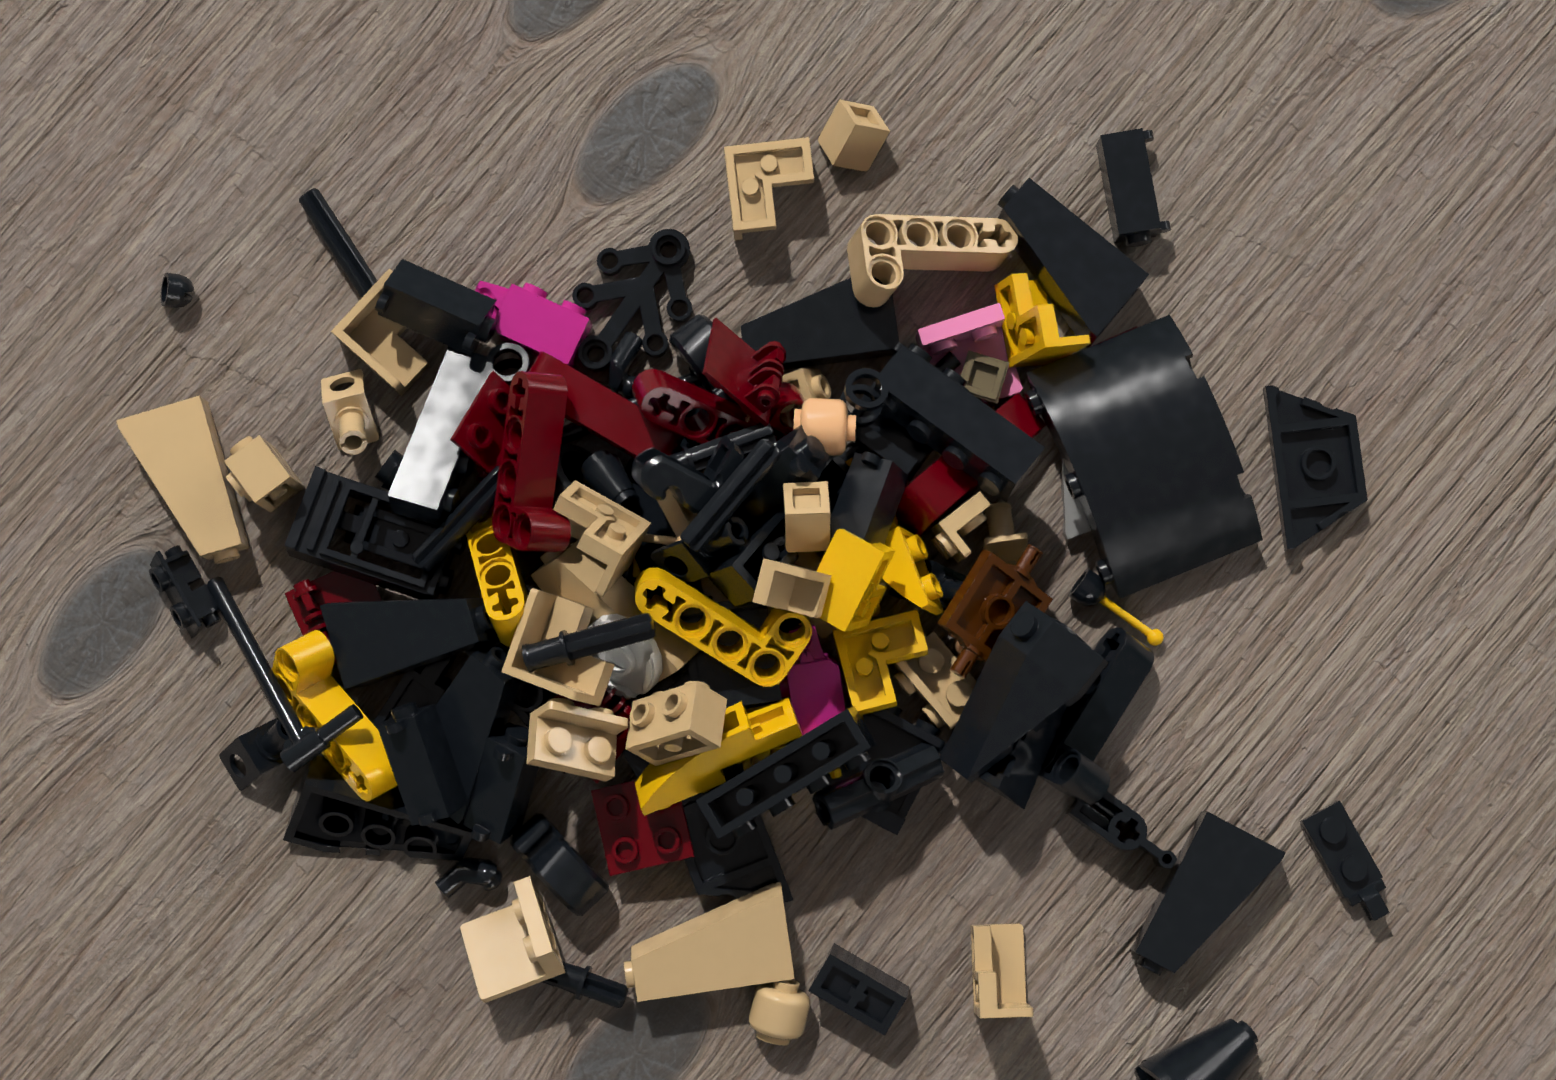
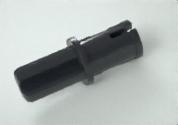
[541,960,628,1008]

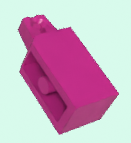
[475,280,592,368]
[780,624,845,739]

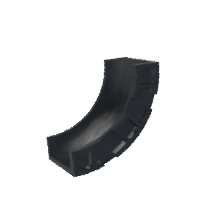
[1025,315,1263,599]

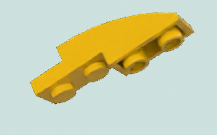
[845,458,944,615]
[634,697,803,816]

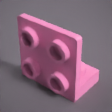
[915,303,1023,404]

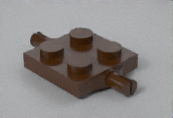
[937,544,1053,679]

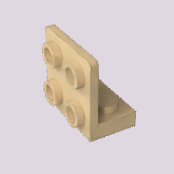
[460,876,566,1003]

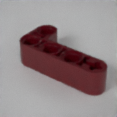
[528,351,685,458]
[632,369,805,458]
[492,371,571,552]
[896,393,1046,537]

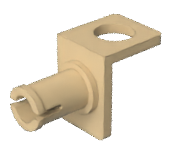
[321,369,379,455]
[983,502,1028,565]

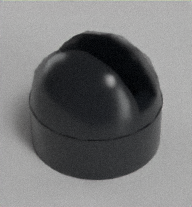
[161,273,194,308]

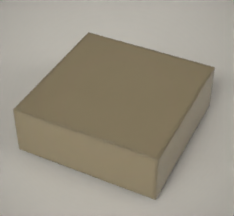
[961,350,1010,405]

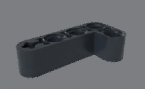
[1039,627,1154,805]

